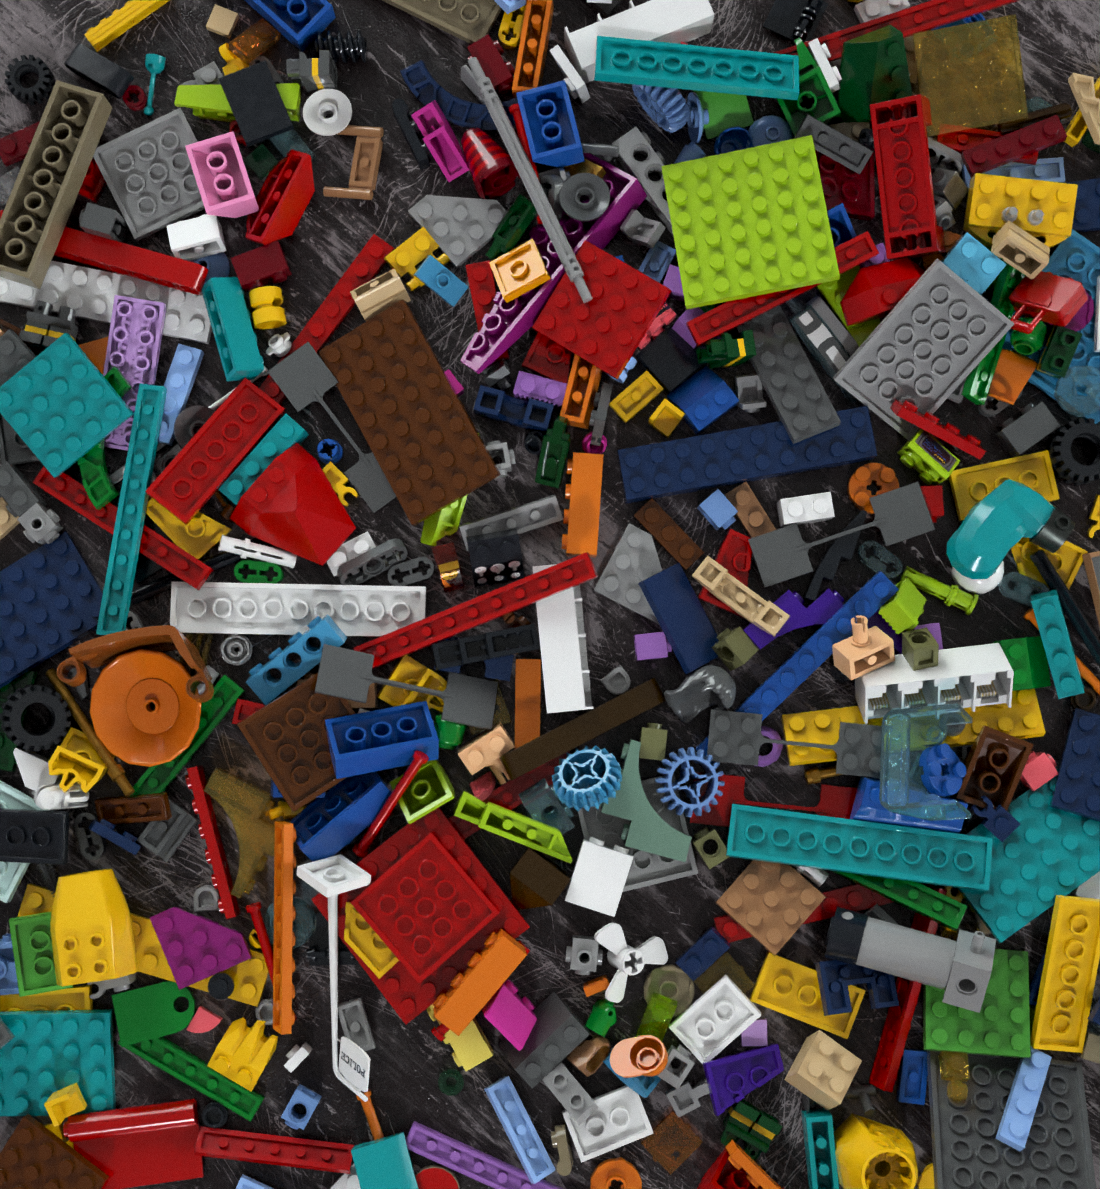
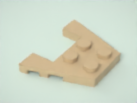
[1068,73,1100,145]

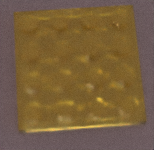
[912,14,1028,137]

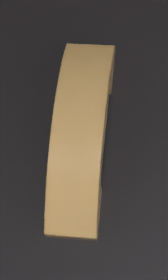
[692,555,790,637]

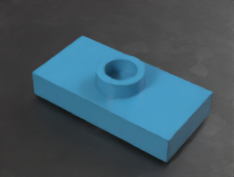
[414,255,468,307]

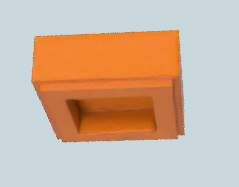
[583,974,610,997]

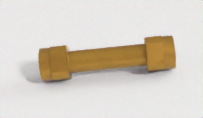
[804,766,843,785]

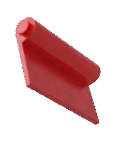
[63,1098,204,1189]

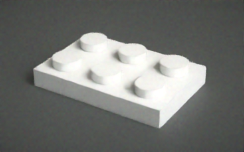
[669,974,761,1064]
[562,1085,654,1163]

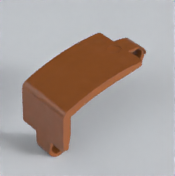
[57,625,214,703]

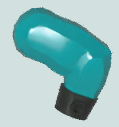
[946,479,1076,579]

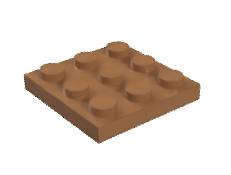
[716,860,826,956]

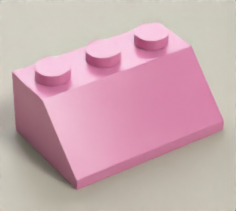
[185,131,260,218]

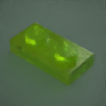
[635,992,678,1042]

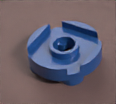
[919,743,967,797]

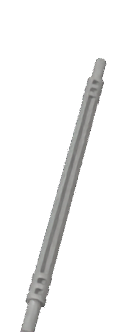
[468,57,593,303]

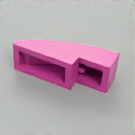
[411,100,469,182]

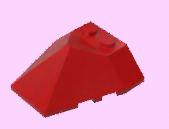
[230,443,356,566]

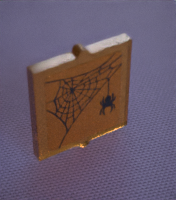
[641,1110,703,1175]

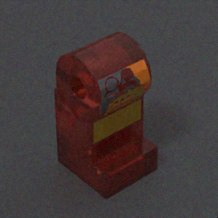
[431,542,465,593]

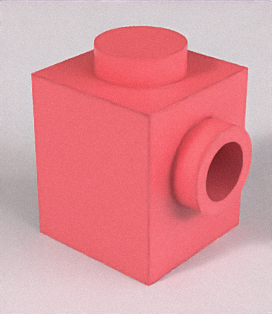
[1020,751,1059,791]

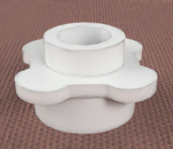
[266,332,292,357]

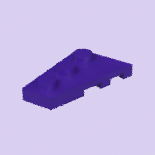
[703,1044,784,1116]

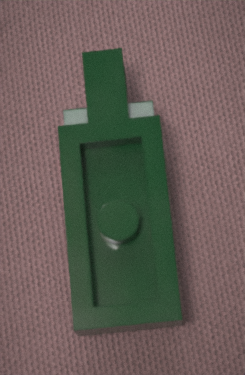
[486,194,537,261]
[535,416,571,489]

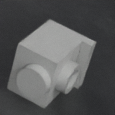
[657,1044,695,1089]

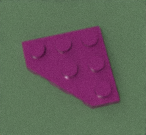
[150,906,253,990]

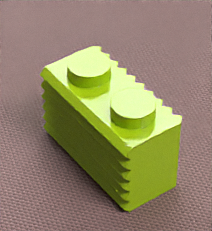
[879,578,927,634]

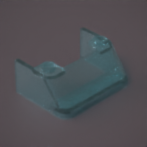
[879,703,973,821]

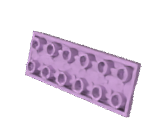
[103,295,166,451]

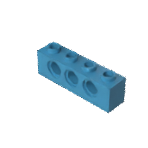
[246,614,347,705]

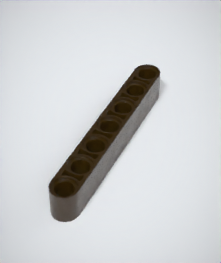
[499,678,666,780]

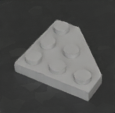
[408,195,507,269]
[594,523,663,625]

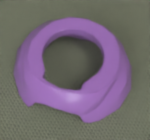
[754,726,783,767]

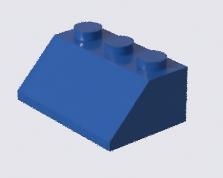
[516,80,585,168]

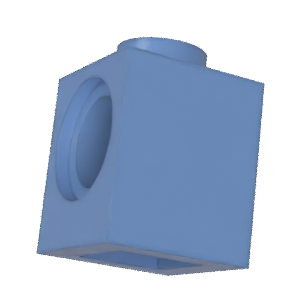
[697,489,738,531]
[281,1084,322,1130]

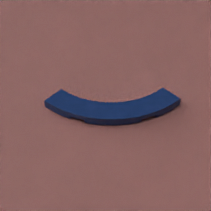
[400,60,518,131]

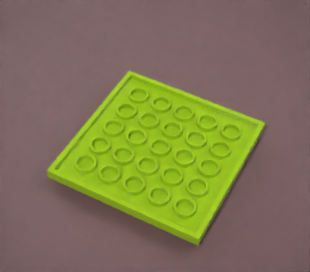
[661,135,840,310]

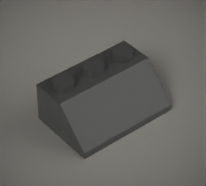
[498,991,590,1089]

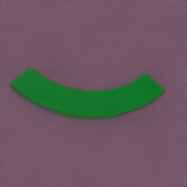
[77,367,132,510]

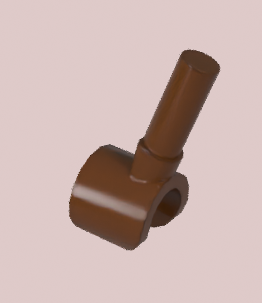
[214,489,235,522]

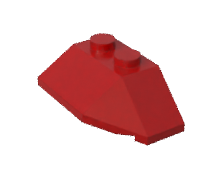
[245,149,315,245]
[840,257,925,326]

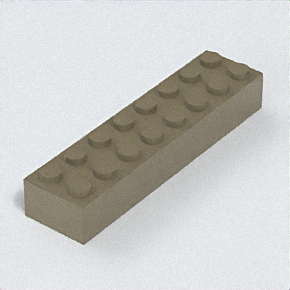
[0,80,112,289]

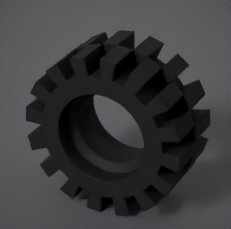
[5,55,55,105]

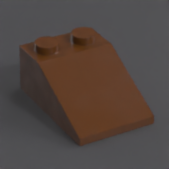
[953,725,1034,810]

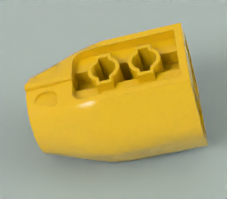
[50,869,138,987]
[834,1113,918,1189]

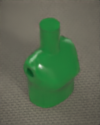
[585,998,617,1037]

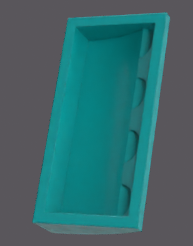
[351,1132,419,1189]

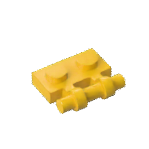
[384,226,450,291]

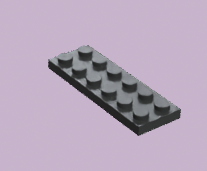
[734,305,841,444]

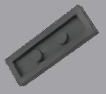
[794,114,873,174]

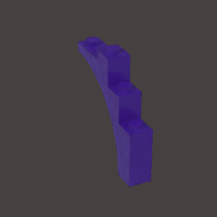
[743,589,902,655]

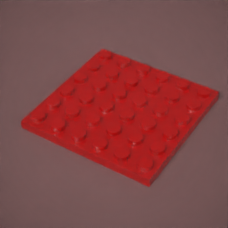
[311,807,530,1025]

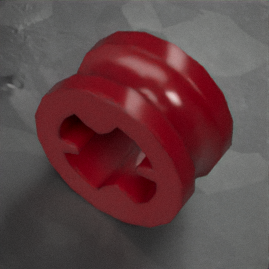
[122,85,147,111]

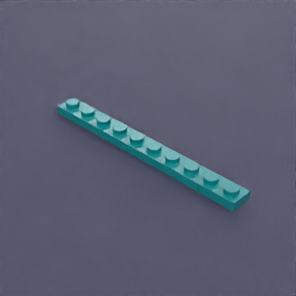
[96,383,167,636]

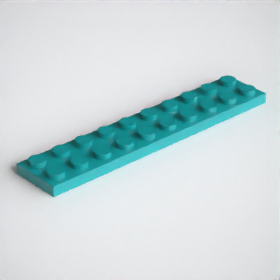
[726,804,993,891]

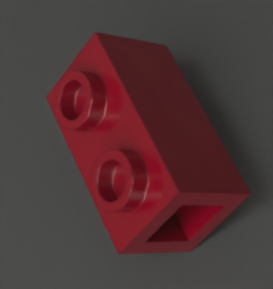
[467,34,515,95]

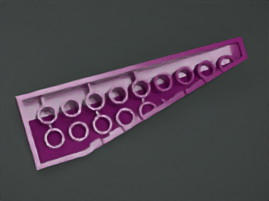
[460,153,647,374]

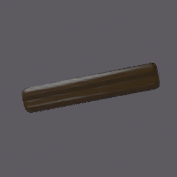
[997,103,1071,135]

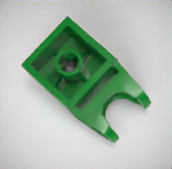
[776,38,841,135]

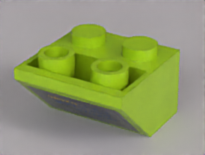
[898,428,960,486]

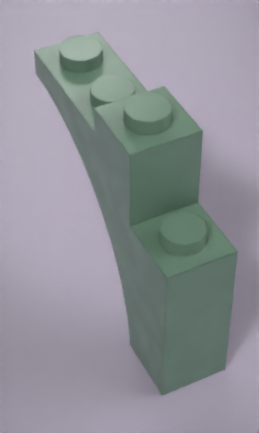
[599,739,692,862]

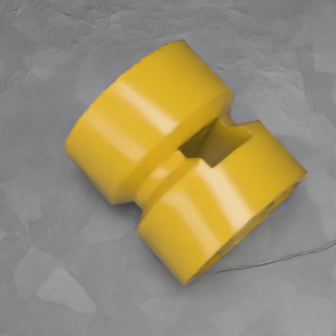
[249,286,287,330]

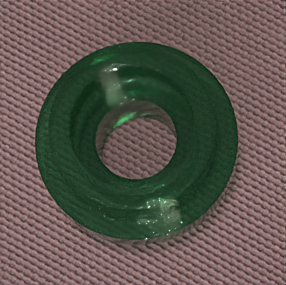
[438,1069,464,1096]

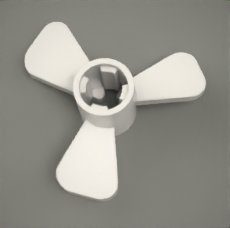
[594,922,668,1003]

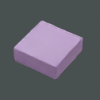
[741,1018,768,1046]

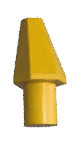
[267,801,306,820]

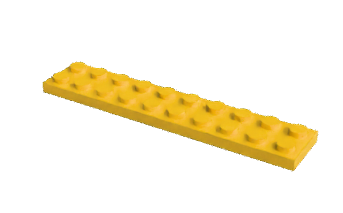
[781,688,1046,766]
[17,883,269,1007]

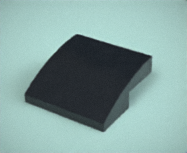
[635,323,705,394]

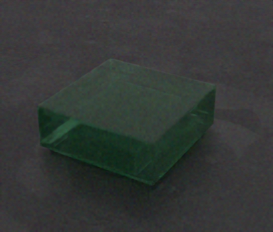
[243,144,279,180]

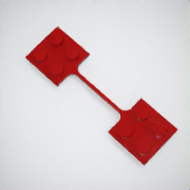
[690,772,857,827]

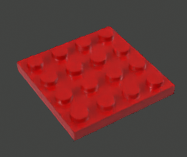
[532,240,672,379]
[350,833,500,984]

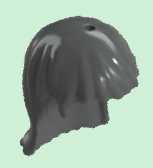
[664,665,736,724]

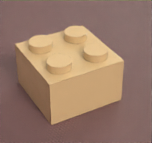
[784,1030,862,1110]

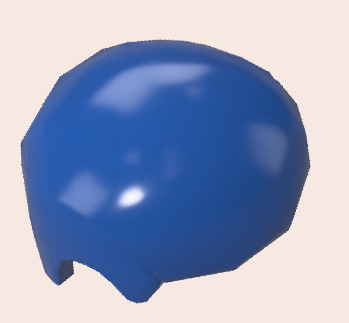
[714,126,754,155]

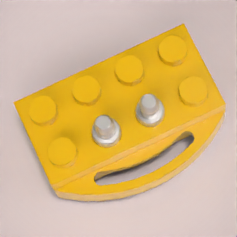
[963,173,1078,248]

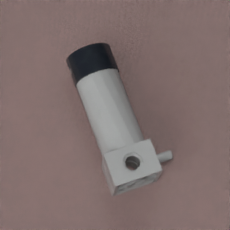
[825,906,996,1013]

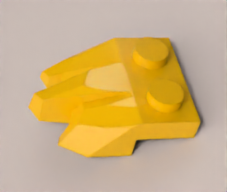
[377,655,447,712]
[48,727,115,794]
[207,1017,278,1092]

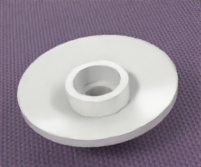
[303,89,352,136]

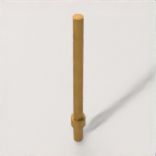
[45,668,135,797]

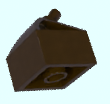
[510,847,571,911]

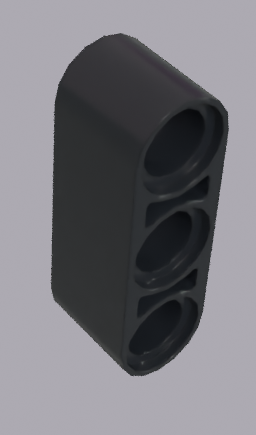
[64,43,134,99]

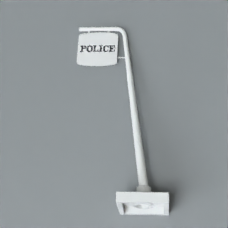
[297,854,371,1102]

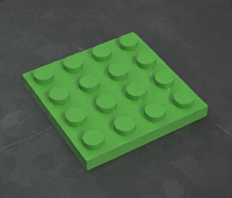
[923,949,1031,1058]

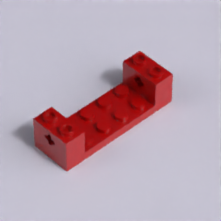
[870,94,946,260]

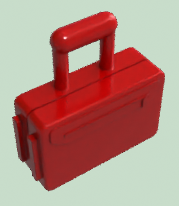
[1009,271,1088,334]

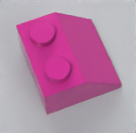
[482,979,537,1051]

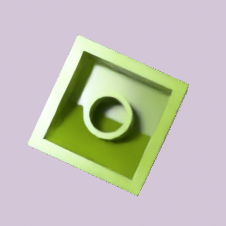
[389,760,455,824]

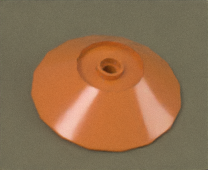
[90,649,202,767]

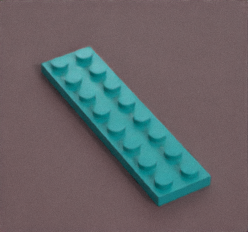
[594,36,799,100]

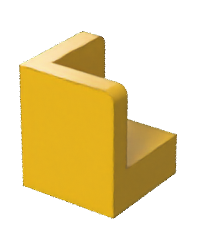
[648,399,685,439]
[44,1082,87,1127]

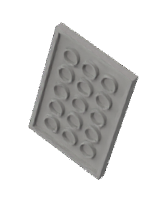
[833,258,1014,440]

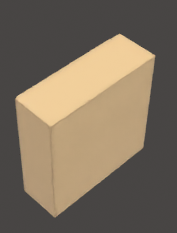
[206,4,239,39]

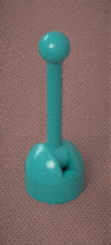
[144,54,166,116]

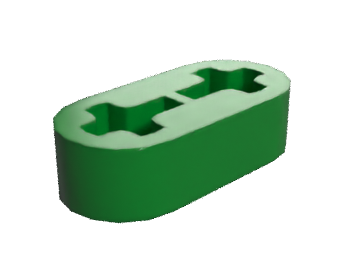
[234,560,284,584]

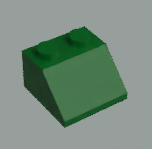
[993,636,1051,691]

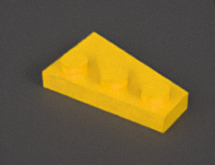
[146,498,232,560]

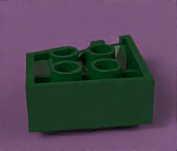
[834,25,913,123]

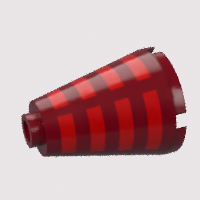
[461,128,521,199]

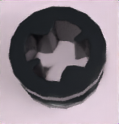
[859,128,875,152]

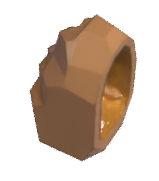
[566,1036,611,1077]

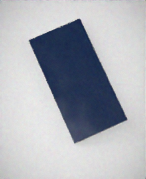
[638,563,719,674]

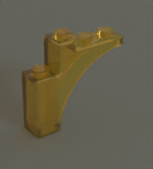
[203,767,275,898]

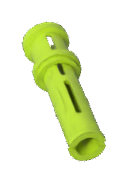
[900,566,979,616]

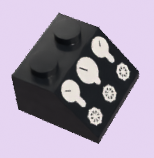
[466,529,524,587]

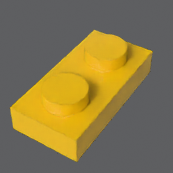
[609,371,663,423]

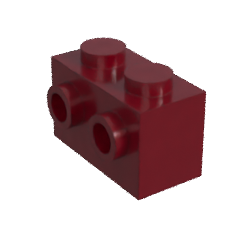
[231,240,292,292]

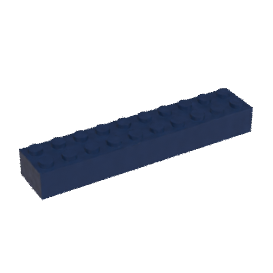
[617,406,877,504]

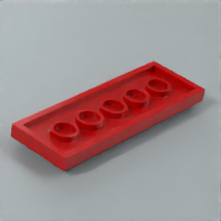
[145,378,285,525]

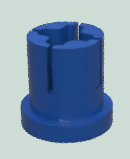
[317,439,343,464]

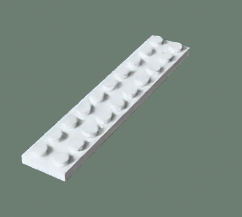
[0,261,212,344]
[170,581,426,637]

